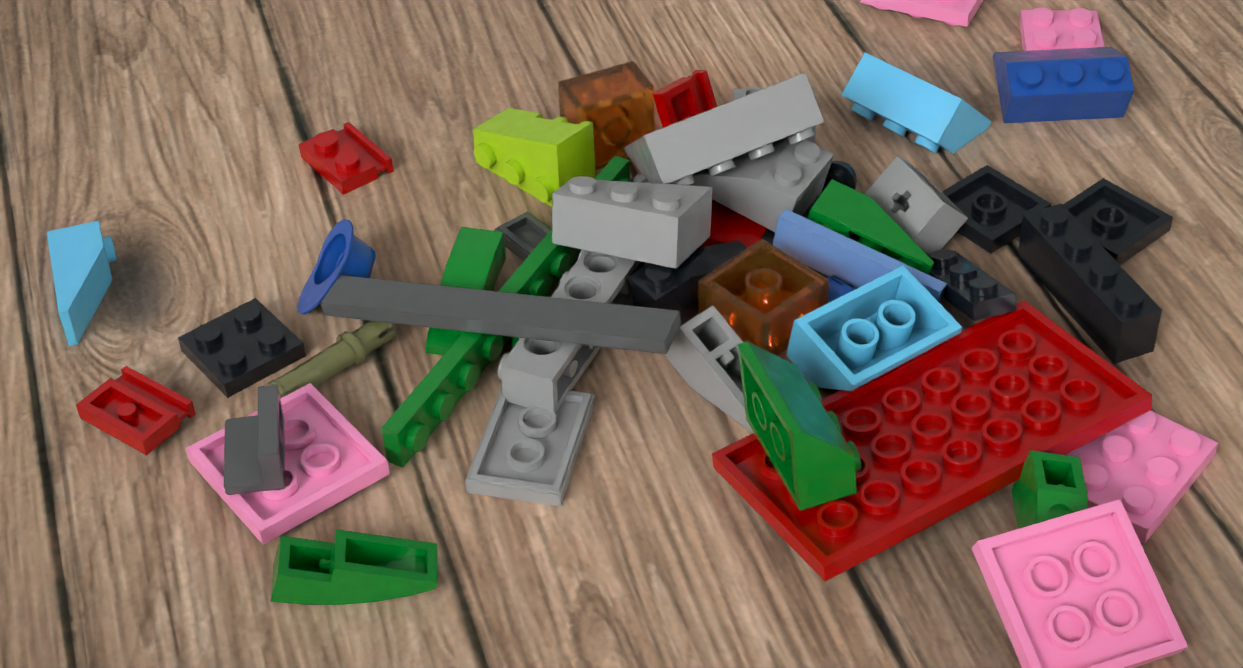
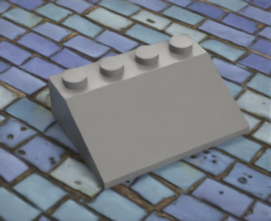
[624,73,824,185]

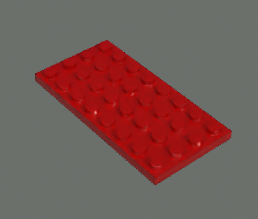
[712,300,1152,582]

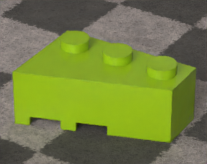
[472,108,596,207]

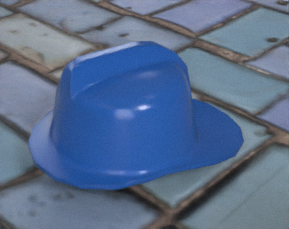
[297,219,376,315]

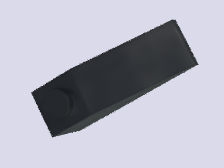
[628,241,767,325]

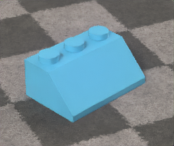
[842,52,992,154]
[786,265,963,391]

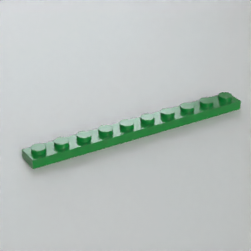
[381,155,633,468]

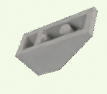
[664,305,754,433]

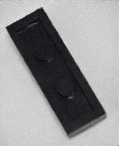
[930,249,1016,321]

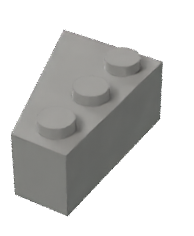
[552,176,713,269]

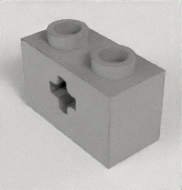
[865,156,968,255]

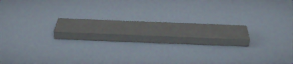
[321,275,682,354]

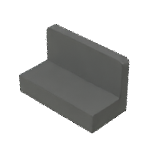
[224,385,285,495]

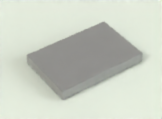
[465,387,595,506]

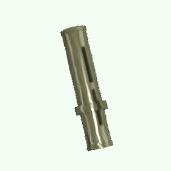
[268,321,396,398]

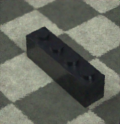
[1017,203,1162,364]

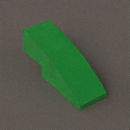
[425,227,506,355]
[270,529,438,605]

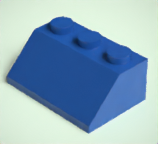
[993,47,1134,123]

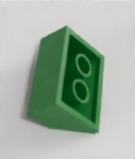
[738,341,861,511]

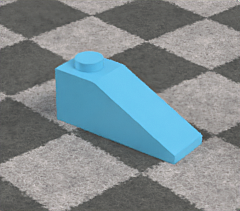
[46,221,117,346]

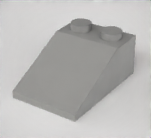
[690,137,834,232]

